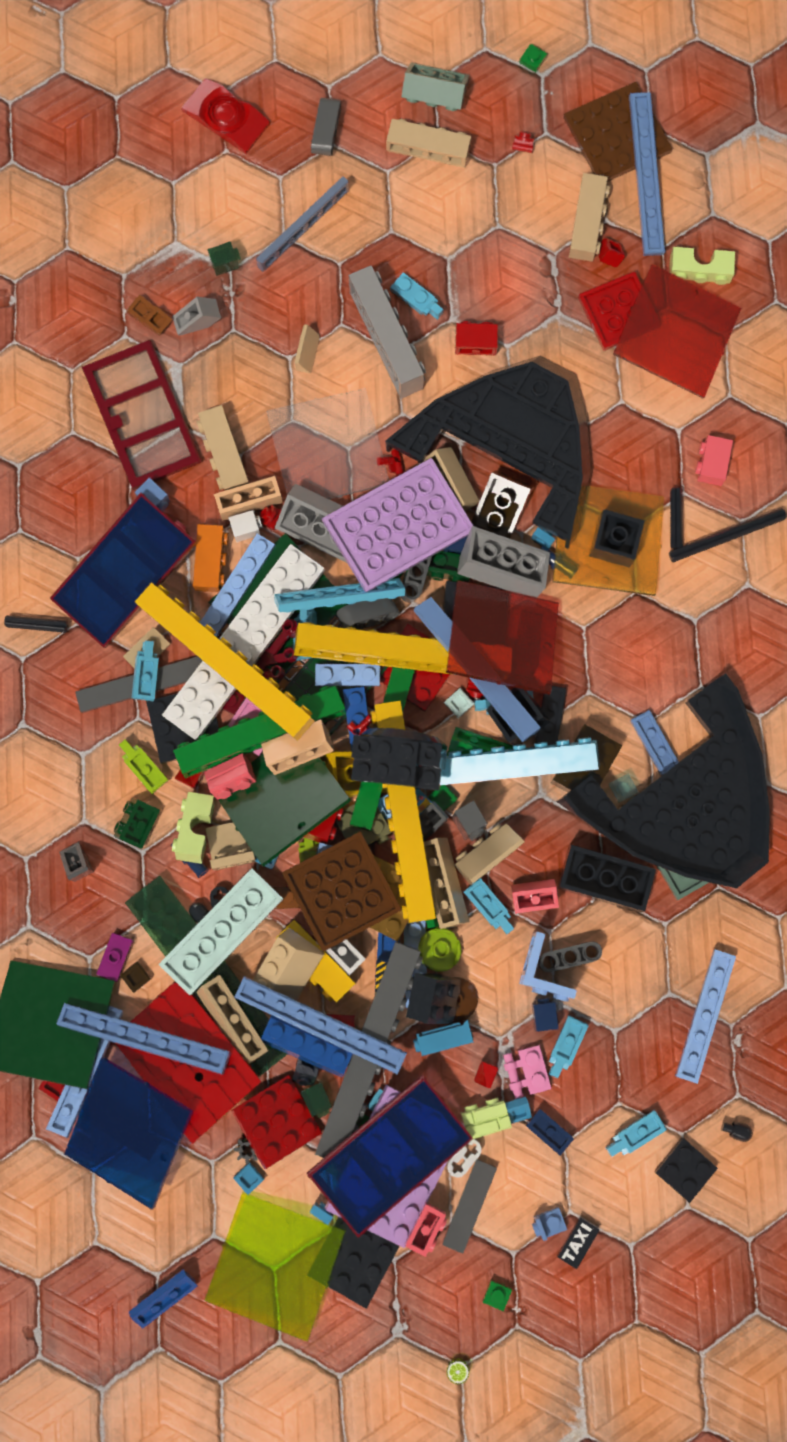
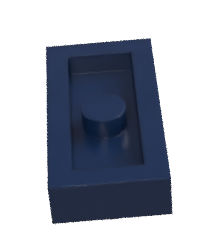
[525,1108,574,1156]

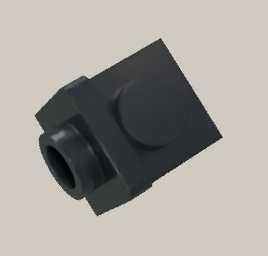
[292,1058,319,1086]

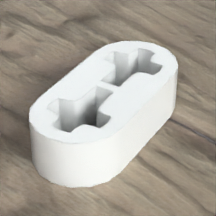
[447,1139,481,1178]

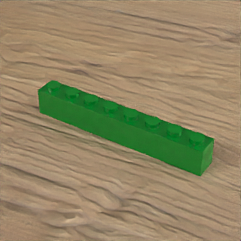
[173,686,346,778]

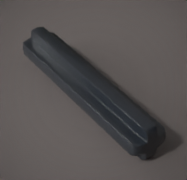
[670,487,683,549]
[4,615,68,633]

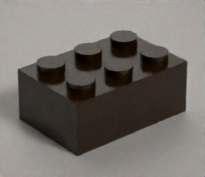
[551,724,622,793]

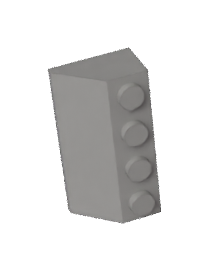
[275,483,347,563]
[457,526,550,600]

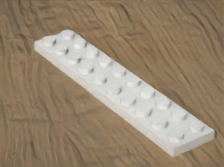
[162,544,325,741]

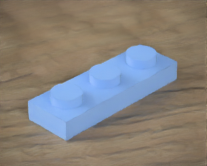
[315,664,380,686]

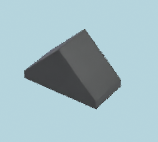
[419,801,449,842]
[59,842,94,882]

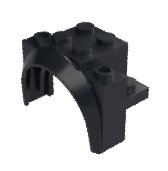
[351,728,448,791]

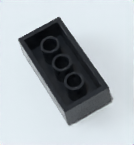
[557,845,656,913]

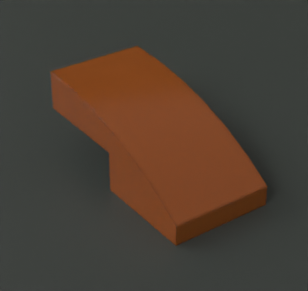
[126,294,172,336]

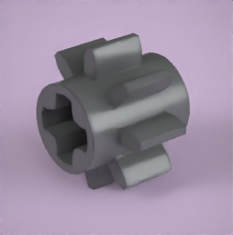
[234,1138,258,1164]

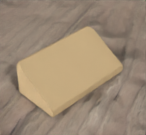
[295,325,320,373]
[123,627,170,669]

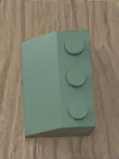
[401,62,470,111]

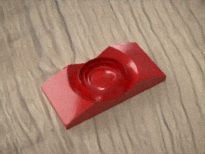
[181,78,270,154]

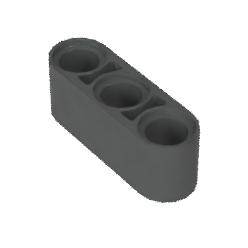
[311,97,341,156]
[400,556,432,603]
[337,598,400,630]
[538,942,602,972]

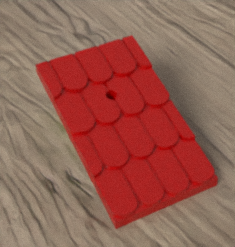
[115,981,262,1144]

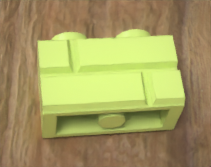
[461,1097,512,1139]

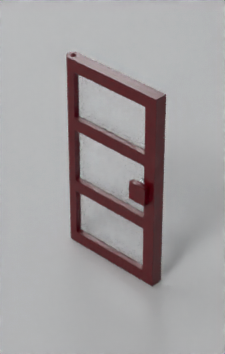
[82,340,202,491]

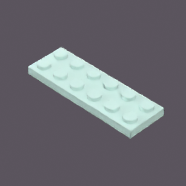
[158,868,283,996]

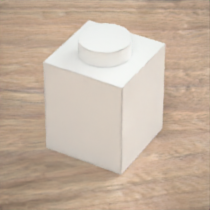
[228,510,263,543]

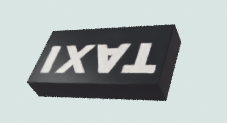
[557,1217,600,1270]

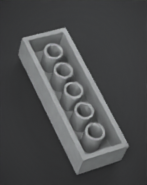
[349,266,426,399]

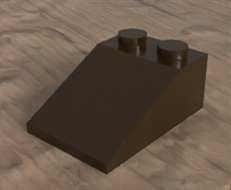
[471,470,534,539]

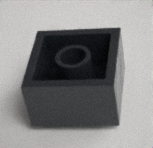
[589,509,645,568]
[406,973,461,1024]

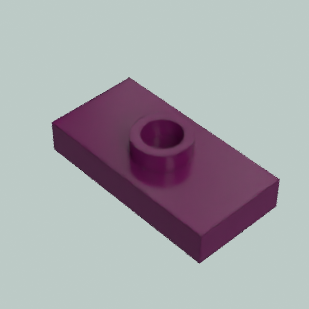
[96,933,134,982]

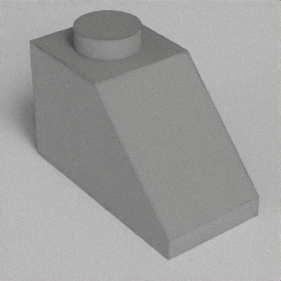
[172,297,221,335]

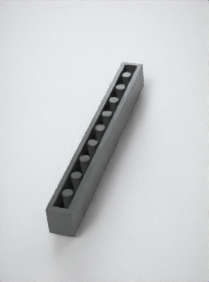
[315,941,423,1164]

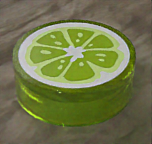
[446,1359,469,1384]

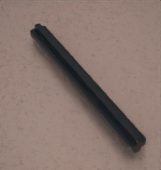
[668,508,787,562]

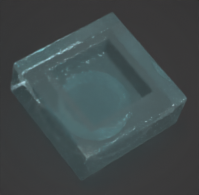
[608,773,639,803]

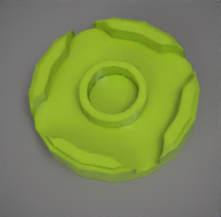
[418,928,461,972]

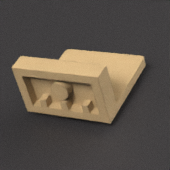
[206,822,256,871]

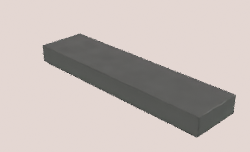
[442,1159,497,1254]

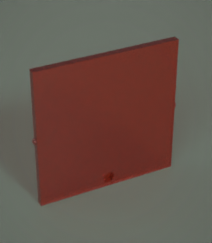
[613,264,741,399]
[446,581,559,695]

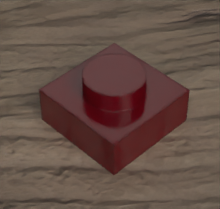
[222,691,246,715]

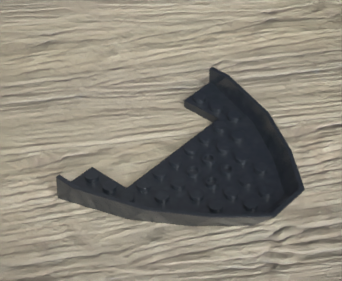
[385,356,591,549]
[556,673,770,889]

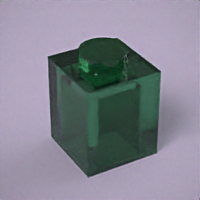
[207,241,241,276]
[301,1081,333,1118]

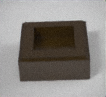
[120,962,152,993]

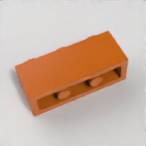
[193,524,228,592]

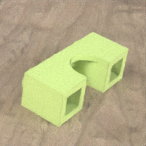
[669,247,735,285]
[172,792,215,864]

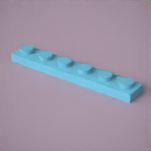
[274,578,405,613]

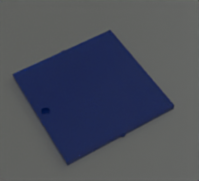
[64,1057,193,1210]

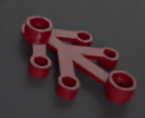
[255,619,298,680]

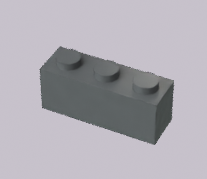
[452,801,487,841]

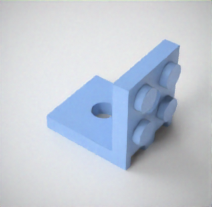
[519,932,577,1002]

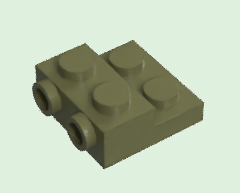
[336,804,392,849]

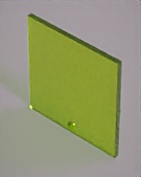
[204,1192,345,1342]

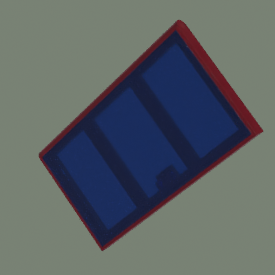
[50,492,197,648]
[306,1075,473,1238]

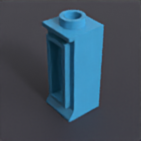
[413,1020,473,1056]

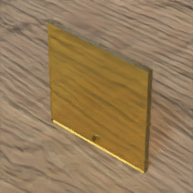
[553,486,664,596]

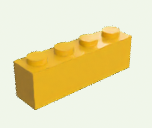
[275,920,356,1002]

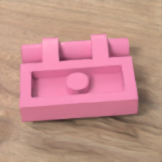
[503,1045,551,1099]

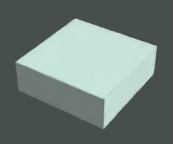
[444,688,474,719]

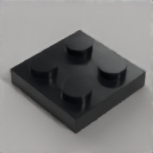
[654,1138,718,1203]

